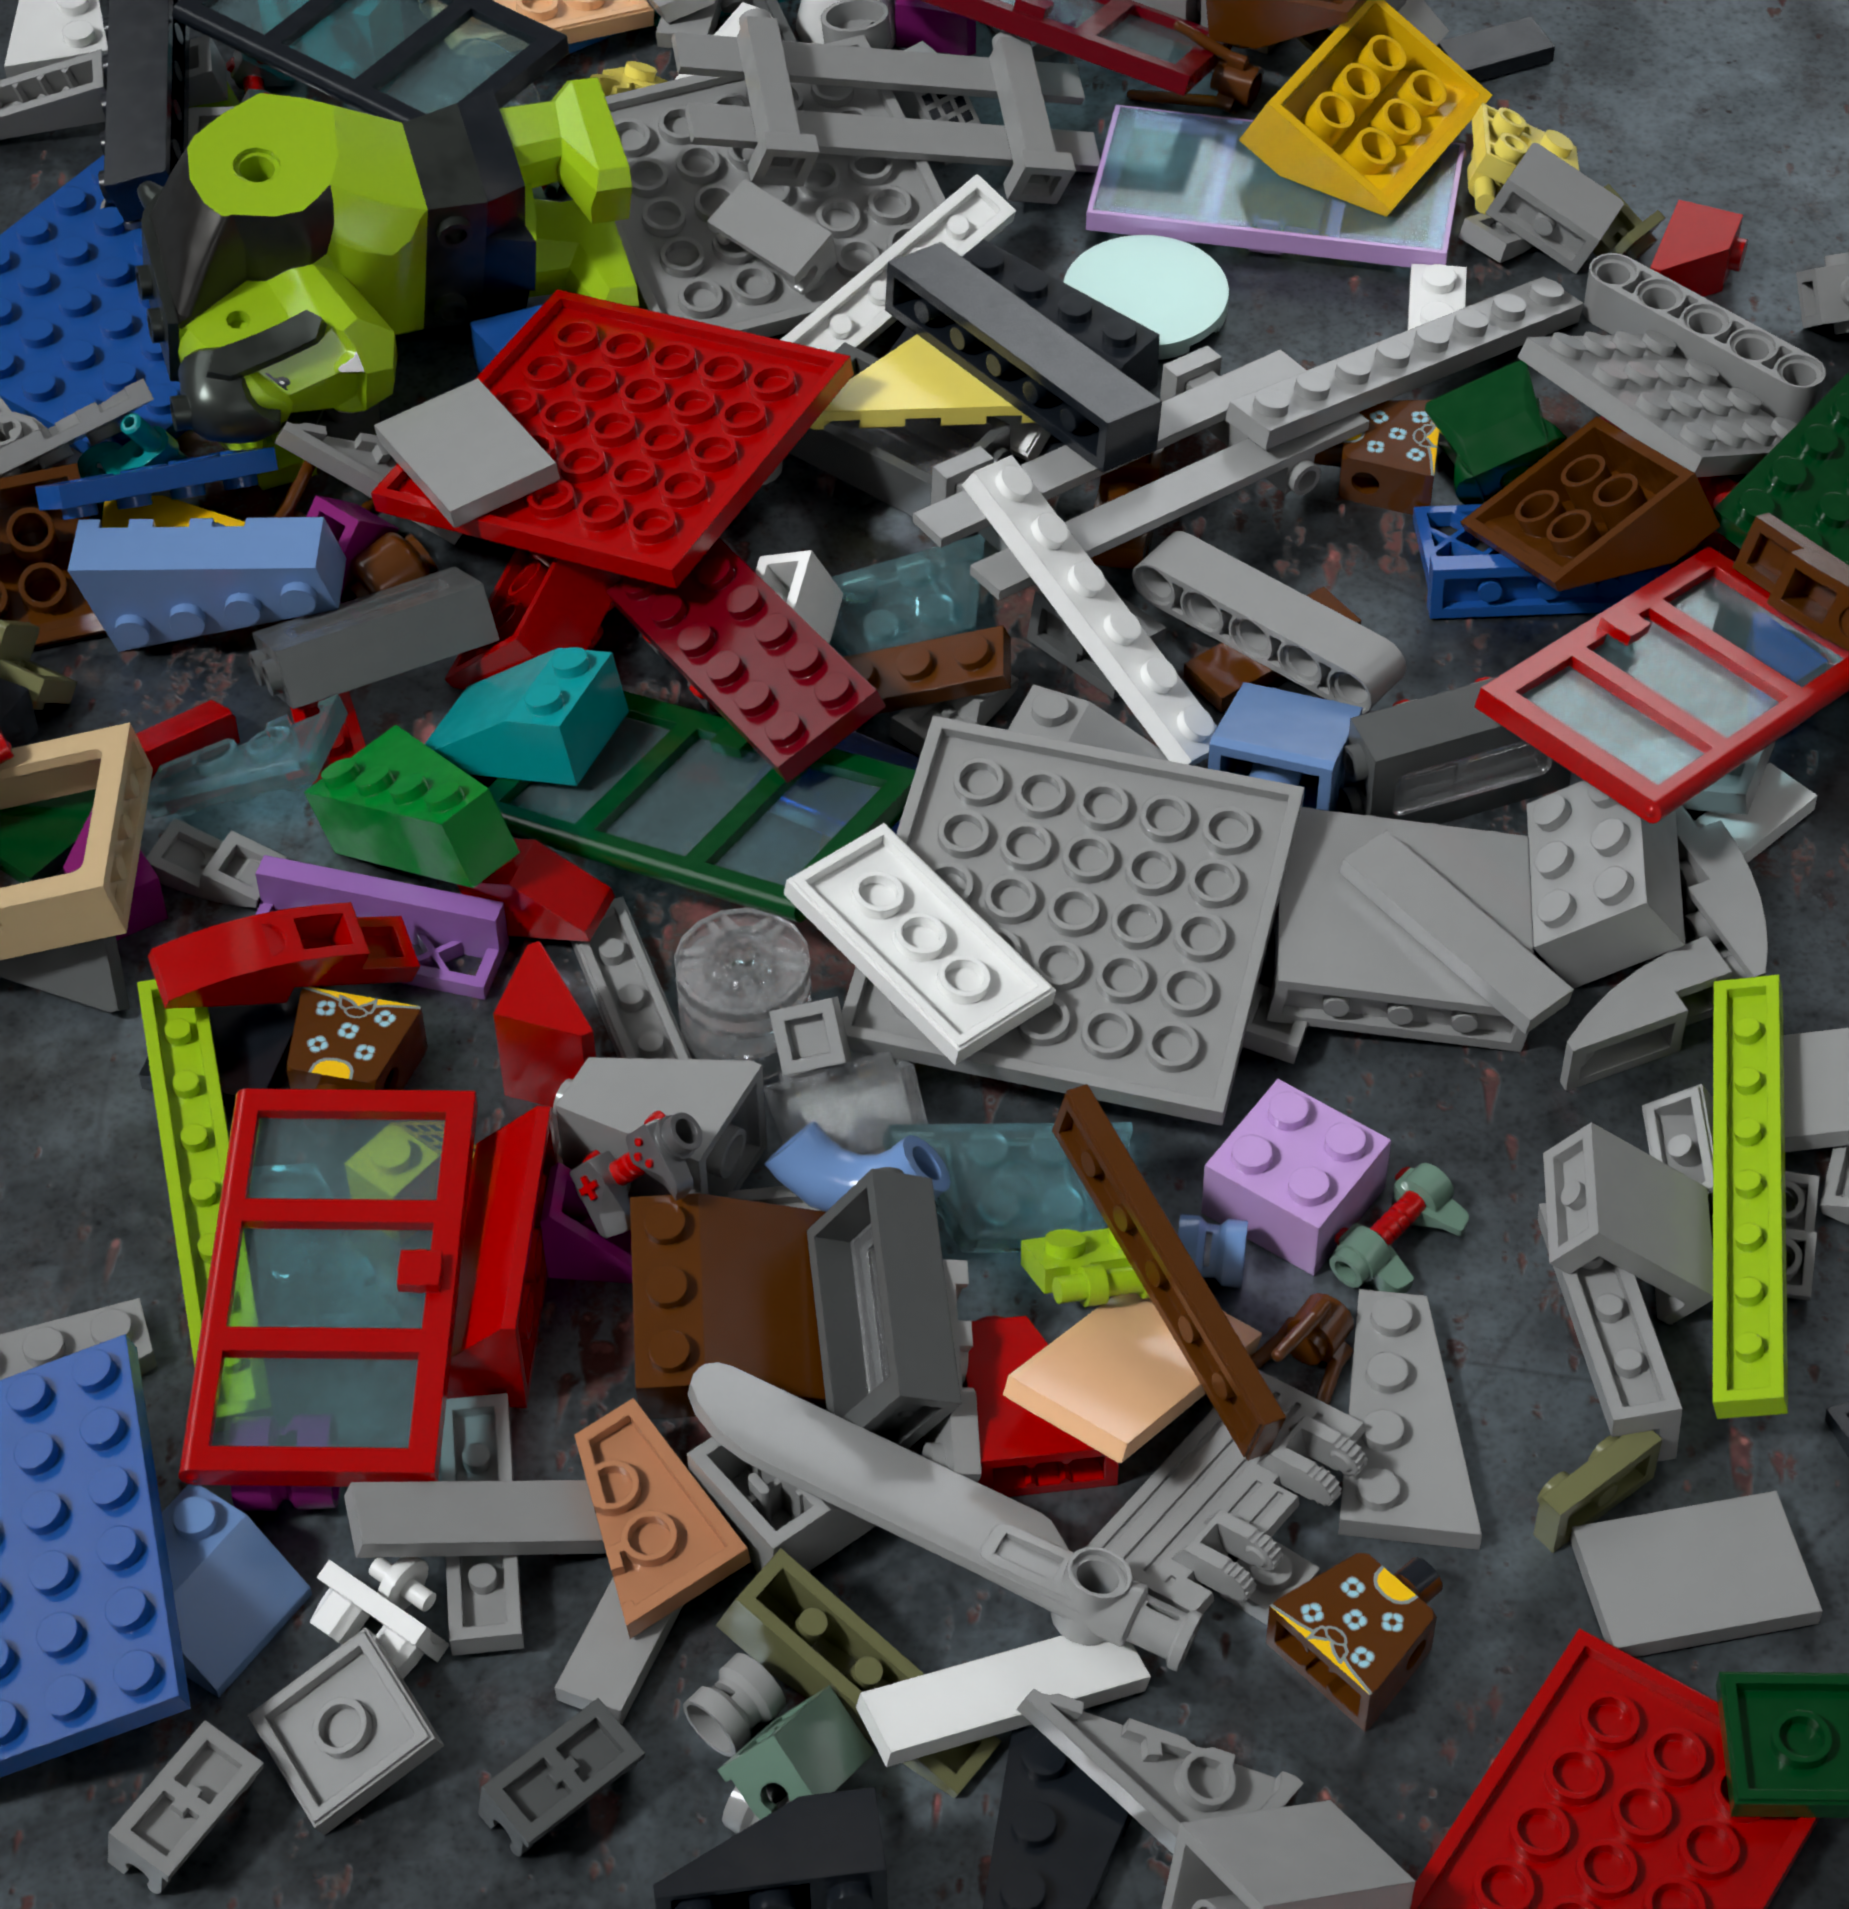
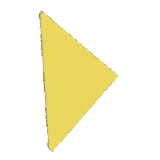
[810,334,1036,430]

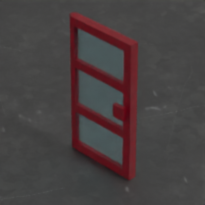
[920,0,1232,96]

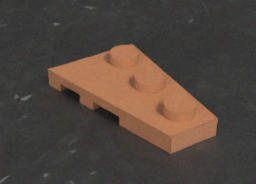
[574,1398,751,1639]

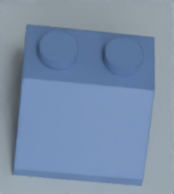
[162,1484,312,1698]

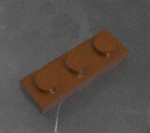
[843,625,1011,715]

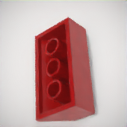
[444,548,624,690]
[447,1106,558,1408]

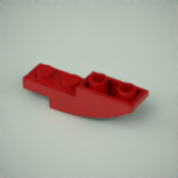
[148,902,420,1009]

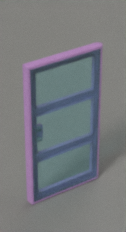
[1086,105,1467,268]

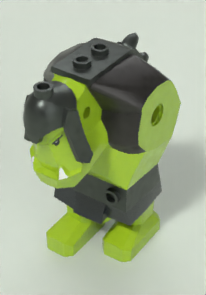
[135,77,639,443]

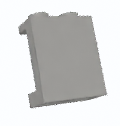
[1543,1122,1713,1325]

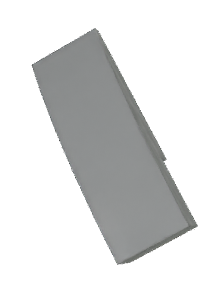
[1560,935,1732,1091]

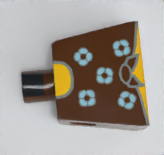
[1314,400,1439,515]
[287,987,428,1139]
[1266,1553,1443,1732]

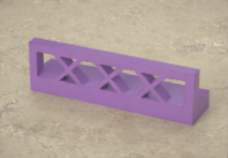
[255,855,509,1000]

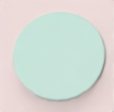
[1063,235,1229,360]

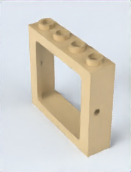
[0,722,153,960]

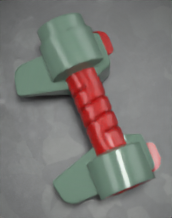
[1329,1163,1469,1294]

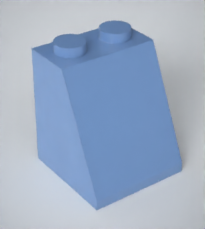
[1208,682,1363,812]

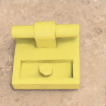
[1467,103,1579,214]

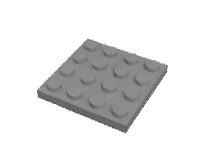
[1517,330,1797,478]

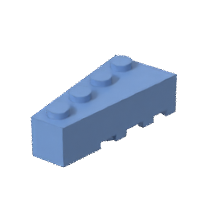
[68,517,346,652]

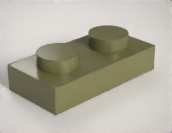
[1533,1430,1662,1553]

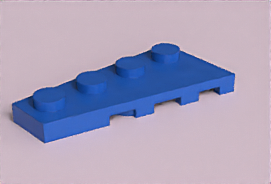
[35,447,278,520]

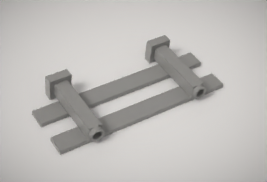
[671,8,1100,204]
[913,345,1369,600]

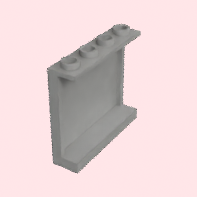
[1266,807,1534,1052]

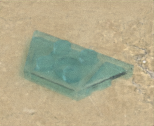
[829,534,985,657]
[882,1122,1133,1253]

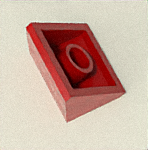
[493,941,596,1108]

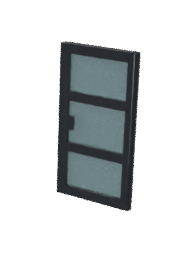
[172,0,569,123]

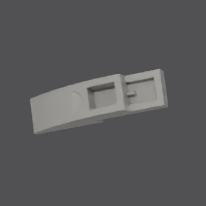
[1675,806,1768,979]

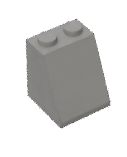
[553,1057,767,1203]
[1162,1800,1416,1909]

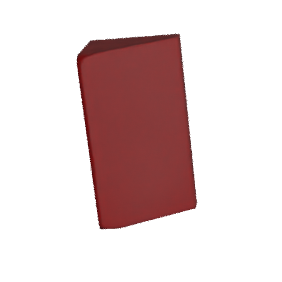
[136,700,240,783]

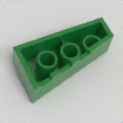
[304,725,520,888]

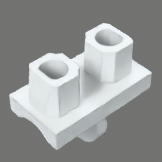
[310,1557,450,1679]

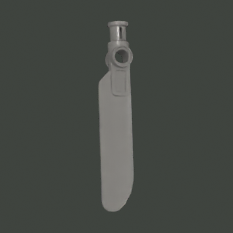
[687,1362,1204,1672]

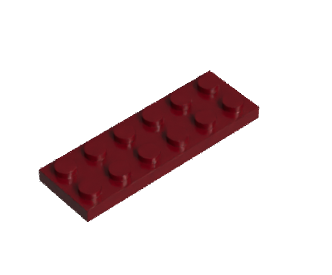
[606,538,886,783]

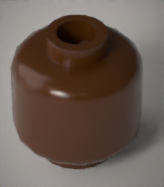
[348,532,439,602]

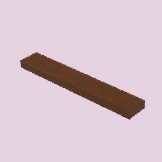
[1052,1084,1286,1461]

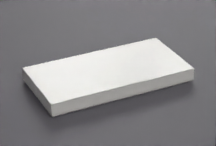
[784,823,1056,1065]

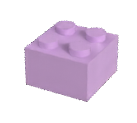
[1201,1079,1391,1276]

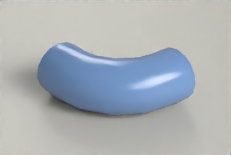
[764,1121,951,1212]

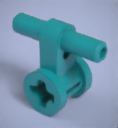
[77,413,188,515]

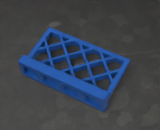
[1413,504,1671,619]

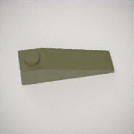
[715,1548,1002,1798]

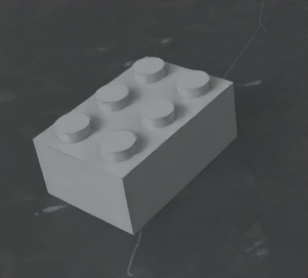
[1527,758,1685,989]

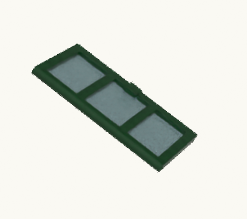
[488,691,916,923]

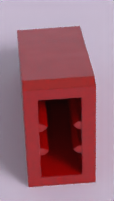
[962,1315,1119,1497]

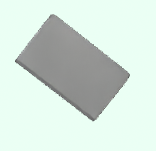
[1642,1084,1713,1215]

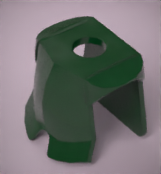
[1425,360,1567,505]

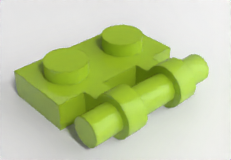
[1020,1227,1150,1307]

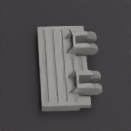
[1086,1370,1368,1614]

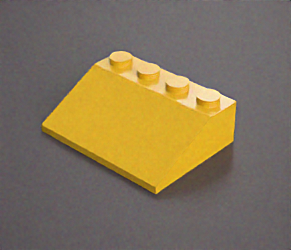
[1239,0,1493,217]

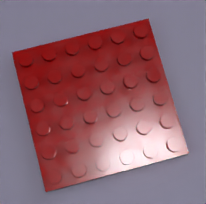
[371,289,854,589]

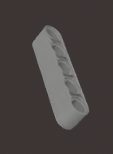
[1583,253,1826,424]
[1132,531,1407,714]

